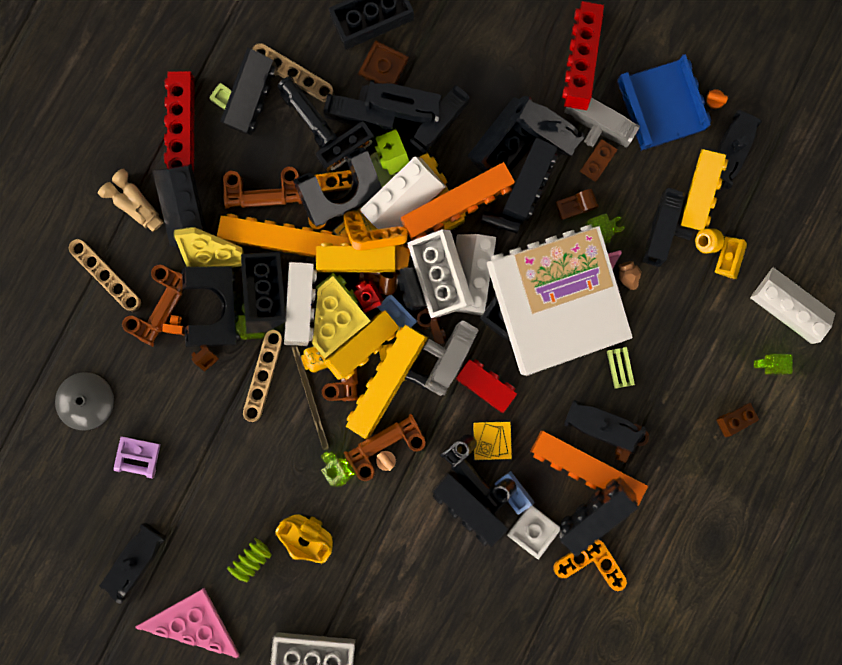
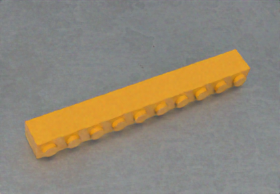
[217,214,411,272]

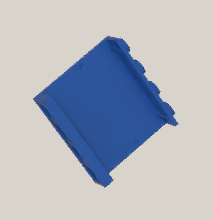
[617,54,711,151]

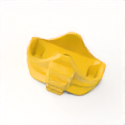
[276,514,333,563]

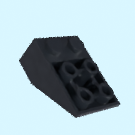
[397,268,428,313]

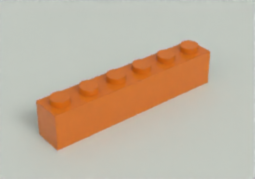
[401,162,515,241]
[530,431,648,506]

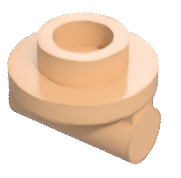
[376,451,396,471]

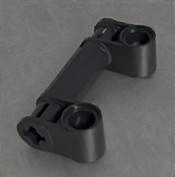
[278,76,338,149]
[440,434,517,514]

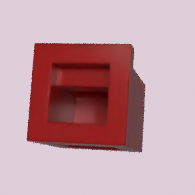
[353,280,384,313]

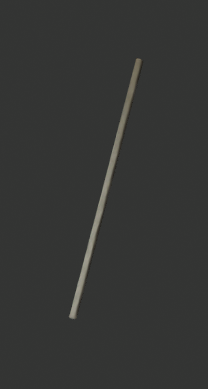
[284,306,329,450]

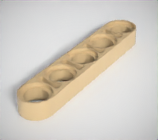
[253,44,333,101]
[69,239,141,312]
[243,330,283,422]

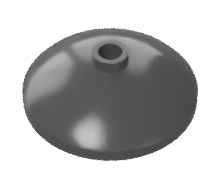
[55,372,114,430]

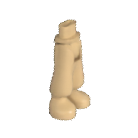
[98,169,164,232]

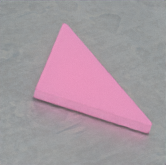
[136,588,240,658]

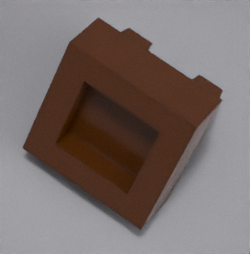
[191,346,219,372]

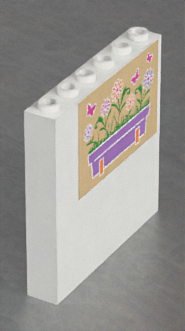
[486,224,633,375]

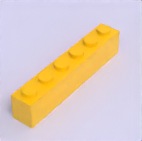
[346,325,428,439]

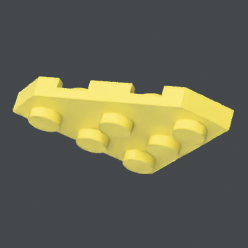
[174,227,244,268]
[312,276,371,359]

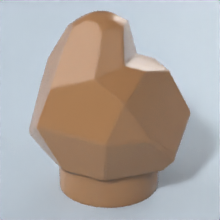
[619,261,642,290]

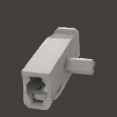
[564,98,640,148]
[423,321,479,396]

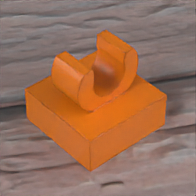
[162,315,185,335]

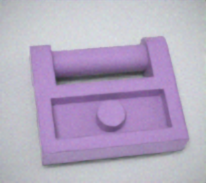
[114,437,161,479]

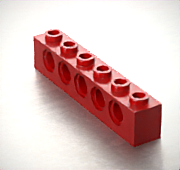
[562,1,604,111]
[164,71,194,173]

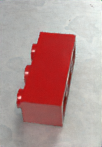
[456,359,517,413]

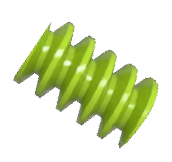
[227,538,271,582]

